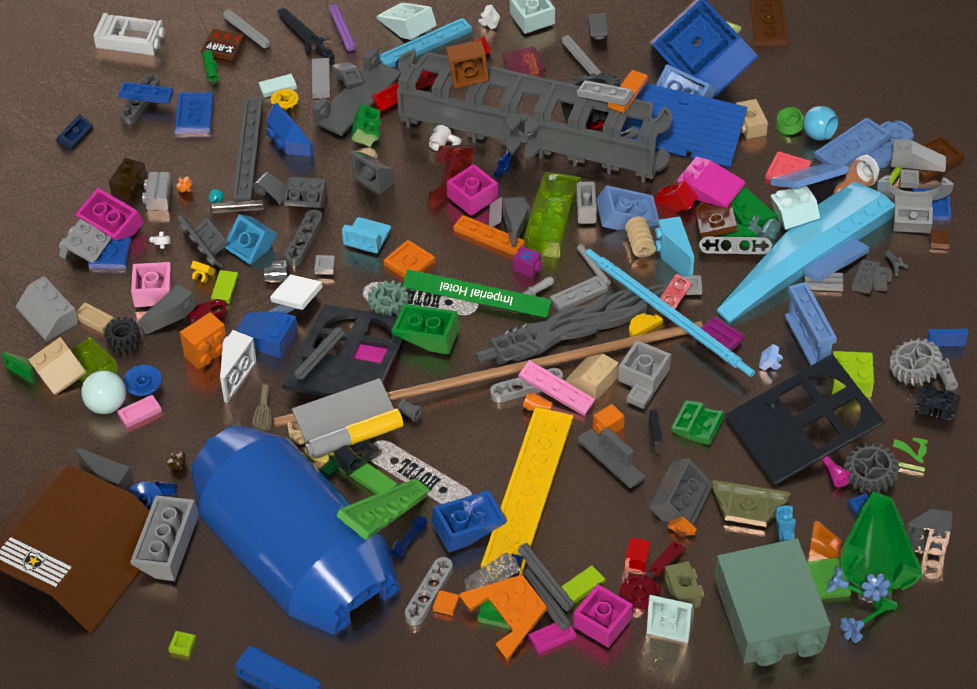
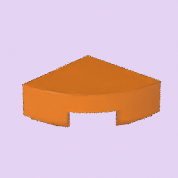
[668,516,697,535]

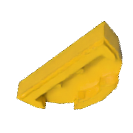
[629,313,663,337]

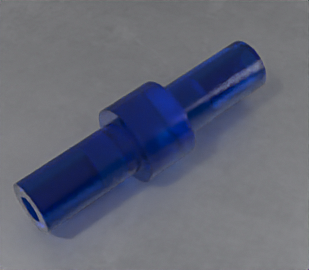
[493,150,513,178]

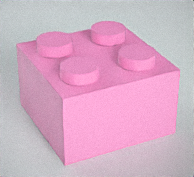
[131,262,173,307]

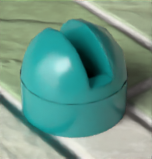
[209,189,224,203]

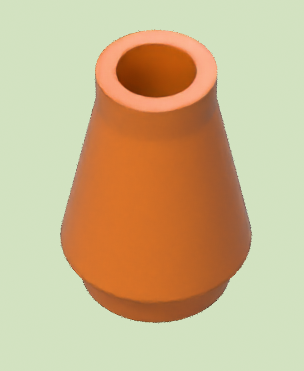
[523,392,553,411]

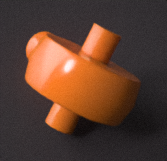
[176,177,193,193]

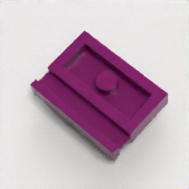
[701,316,744,351]

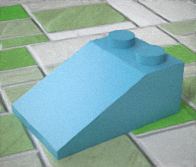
[654,216,694,276]

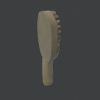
[253,385,272,432]

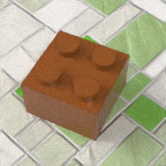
[446,40,489,88]

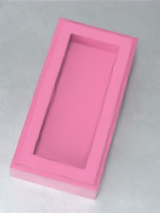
[117,395,162,428]

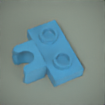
[775,506,796,542]

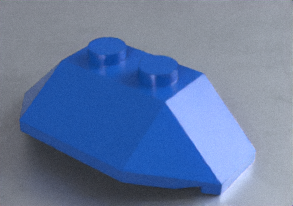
[266,103,314,157]

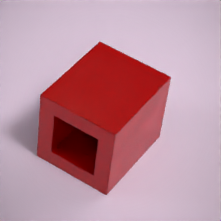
[625,538,651,573]

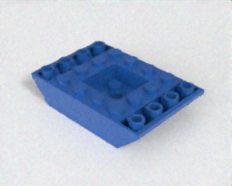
[651,0,758,99]

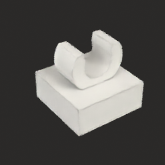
[479,4,500,29]

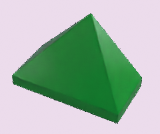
[1,352,35,383]

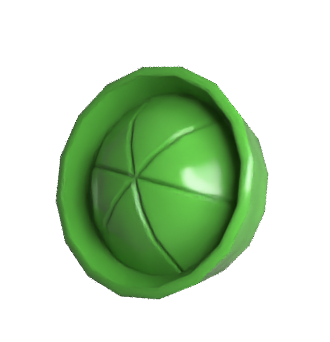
[775,107,805,135]

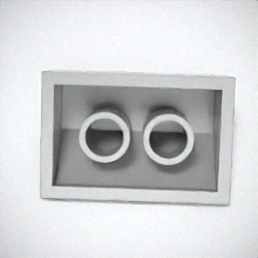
[16,276,78,342]

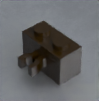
[108,158,147,199]

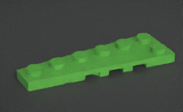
[337,478,430,540]

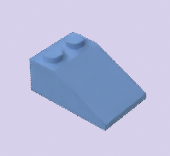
[656,64,717,98]
[596,185,659,230]

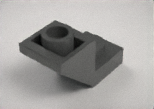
[588,13,608,39]
[332,62,363,88]

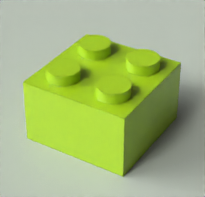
[831,351,874,398]

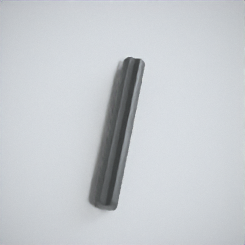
[294,327,345,380]
[518,543,575,612]
[522,568,571,630]

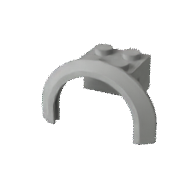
[878,175,954,233]

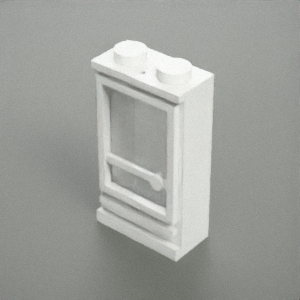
[93,13,165,55]

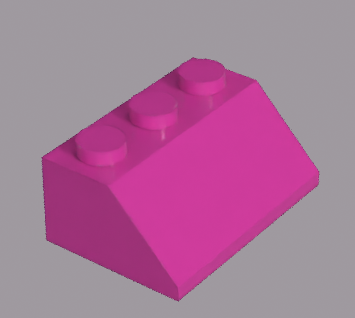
[75,188,144,240]

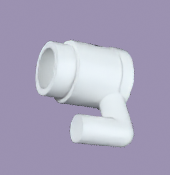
[429,125,461,152]

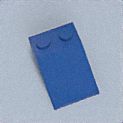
[235,311,298,358]
[431,490,507,552]

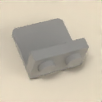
[59,219,111,263]

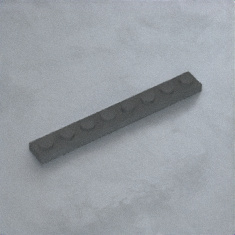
[233,97,263,201]

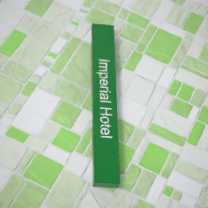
[403,269,552,319]

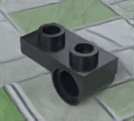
[335,439,379,475]

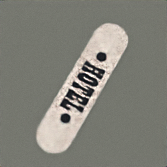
[363,282,478,315]
[370,440,472,504]

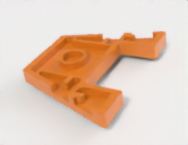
[459,575,547,661]

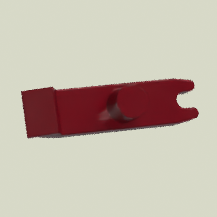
[649,541,686,577]

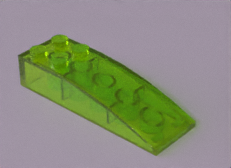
[524,172,581,258]

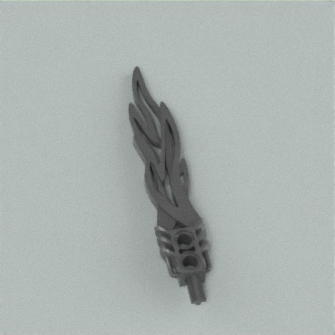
[475,283,669,365]

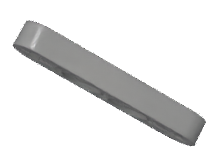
[699,236,772,254]
[490,368,563,403]
[405,557,453,626]

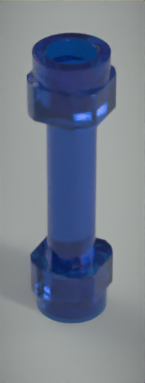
[390,515,428,558]

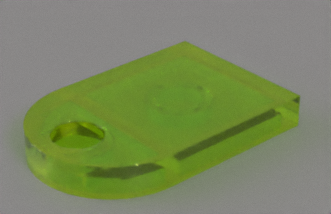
[70,337,119,383]

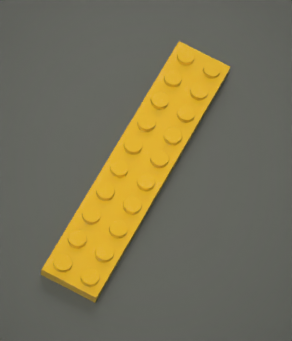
[481,407,573,577]

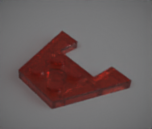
[426,145,475,210]

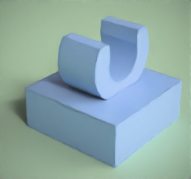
[759,344,783,371]

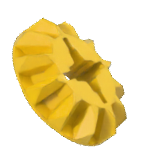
[271,89,299,110]

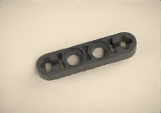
[120,74,160,124]
[285,210,323,266]

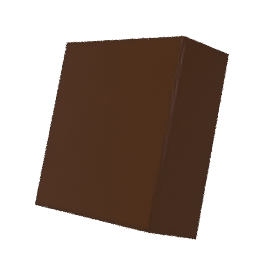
[930,230,950,249]

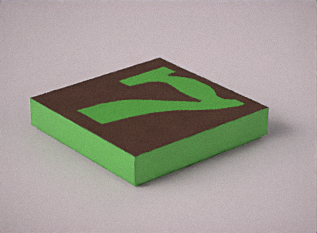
[888,428,932,472]

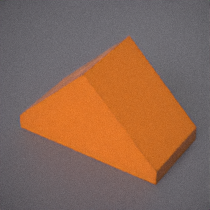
[809,521,843,558]

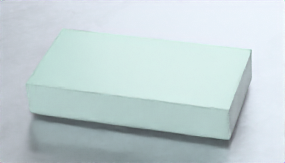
[258,74,297,98]

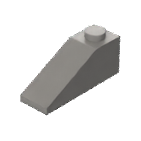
[891,139,946,172]

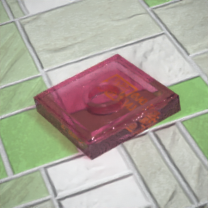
[502,46,546,76]

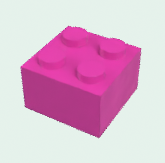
[447,164,498,216]
[573,584,633,648]

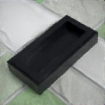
[648,409,663,453]

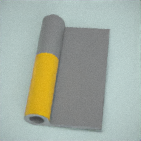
[292,378,403,458]

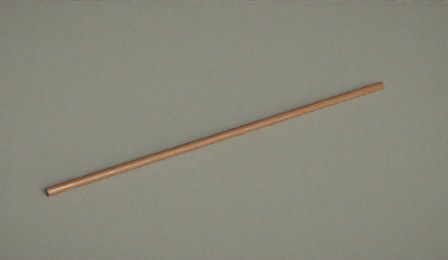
[273,321,703,428]

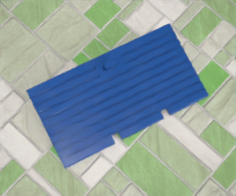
[621,83,748,167]

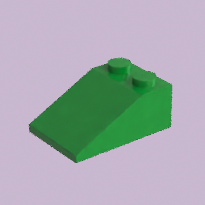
[391,304,460,354]

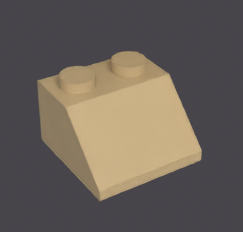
[28,337,87,396]
[565,354,619,402]

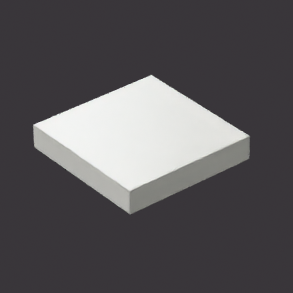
[270,274,322,310]

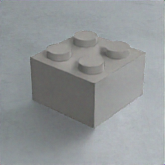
[618,340,671,394]

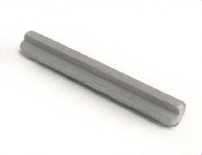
[223,9,271,49]
[562,35,602,75]

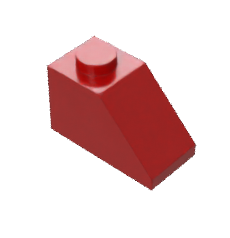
[654,180,697,212]

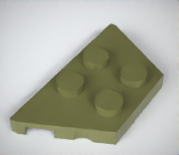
[712,480,790,527]

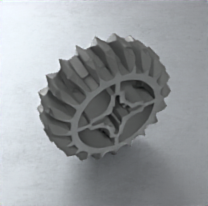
[844,443,899,495]

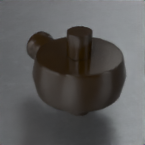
[167,451,186,470]

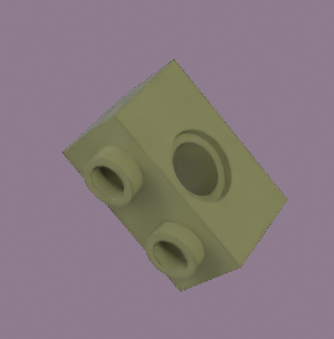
[664,561,704,608]

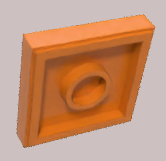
[383,240,436,278]

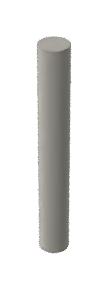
[577,244,611,286]

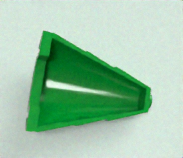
[841,491,922,593]

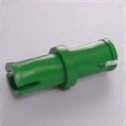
[202,50,219,82]

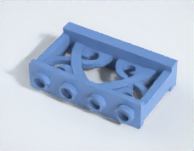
[785,282,837,366]

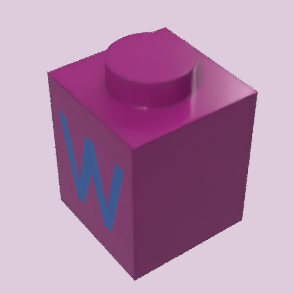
[513,246,543,278]

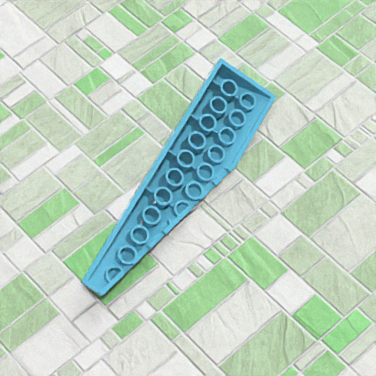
[717,181,896,324]

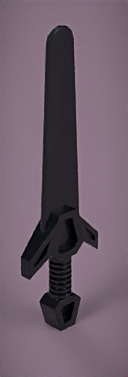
[277,7,335,62]

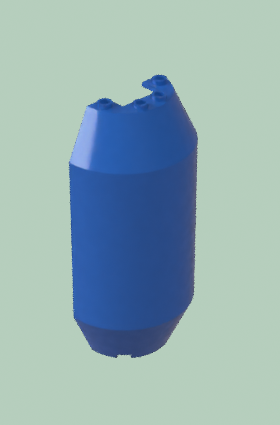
[191,426,401,635]

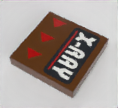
[201,29,245,61]

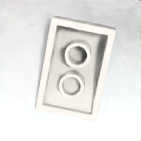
[220,330,257,403]

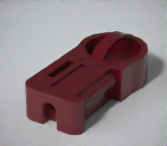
[188,299,227,324]

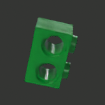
[351,104,381,146]

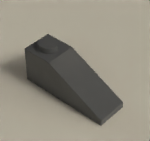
[502,197,530,246]
[137,284,198,334]
[76,448,133,490]

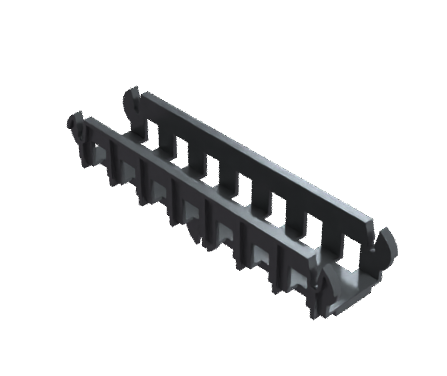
[397,49,672,183]

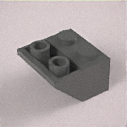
[284,177,327,208]
[907,509,952,556]

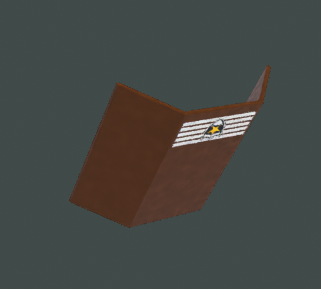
[0,464,150,634]

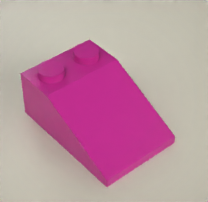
[677,157,746,208]

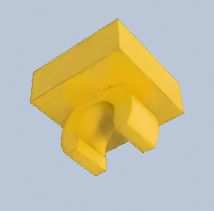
[191,261,216,283]

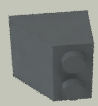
[351,151,394,194]

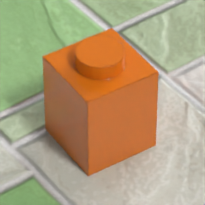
[593,404,624,435]

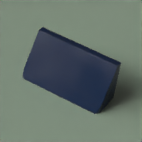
[56,114,93,148]

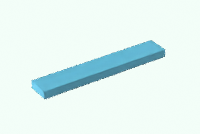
[379,18,472,68]

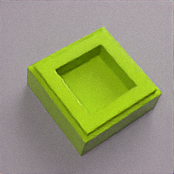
[169,631,196,657]

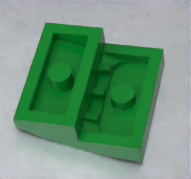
[671,400,725,445]

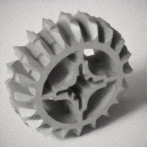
[890,337,943,387]

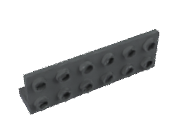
[312,47,401,136]

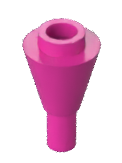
[822,456,851,487]

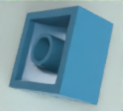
[224,215,277,264]

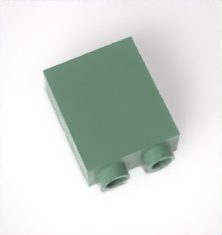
[714,539,830,666]

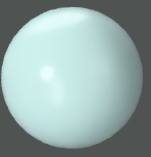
[81,370,126,414]

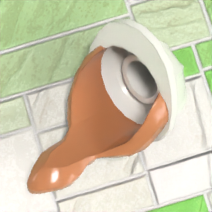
[834,155,880,194]

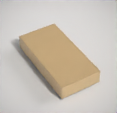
[76,302,115,334]

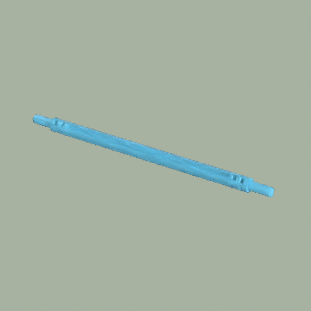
[585,249,755,377]

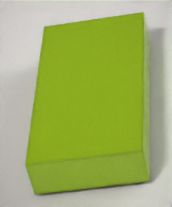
[211,270,239,304]
[561,566,605,604]

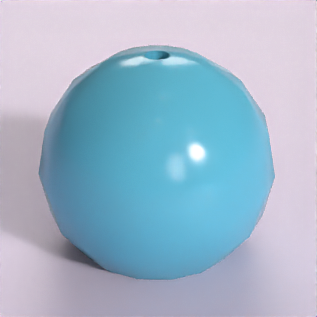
[803,106,838,141]

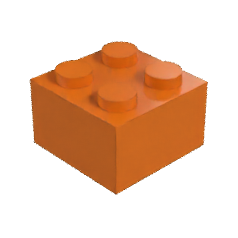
[180,312,226,370]

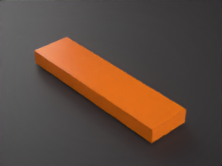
[453,215,526,256]

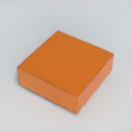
[433,590,459,616]

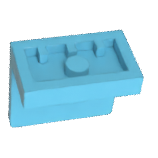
[342,217,391,254]

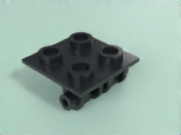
[915,386,961,421]

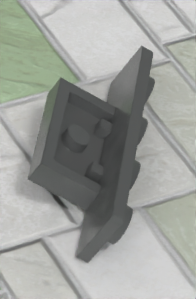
[178,215,229,269]
[578,428,645,488]

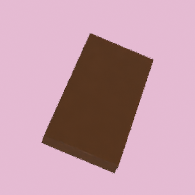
[749,0,789,46]

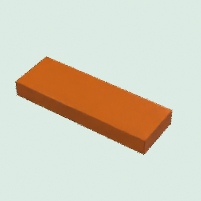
[608,70,648,113]

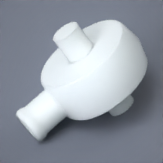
[149,232,171,249]

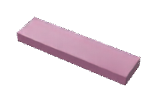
[519,360,595,417]

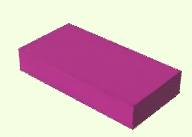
[528,623,576,654]

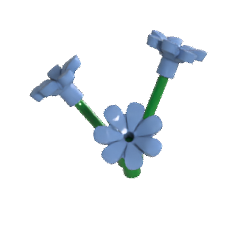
[826,566,898,643]

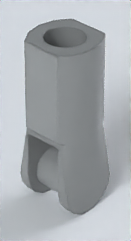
[939,358,958,391]

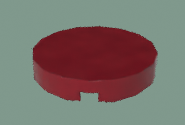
[619,574,661,613]

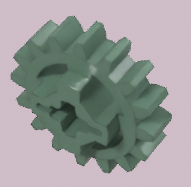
[368,280,409,316]

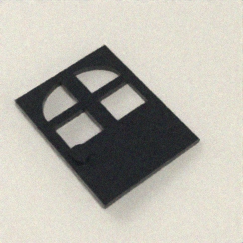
[282,304,403,397]
[725,354,885,486]

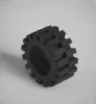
[105,317,141,353]

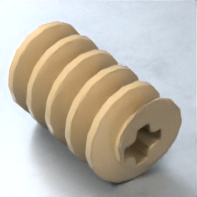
[625,216,656,258]

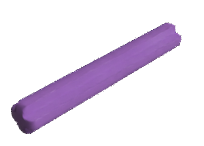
[329,3,356,52]

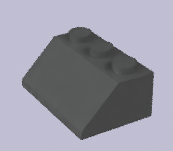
[649,458,712,525]

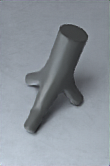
[885,250,908,276]

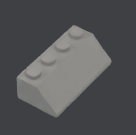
[130,495,199,581]

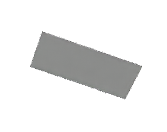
[489,197,502,227]

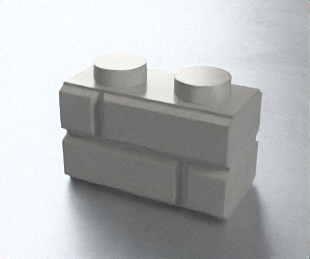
[142,172,172,211]
[576,182,597,224]

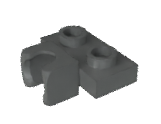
[852,260,892,294]

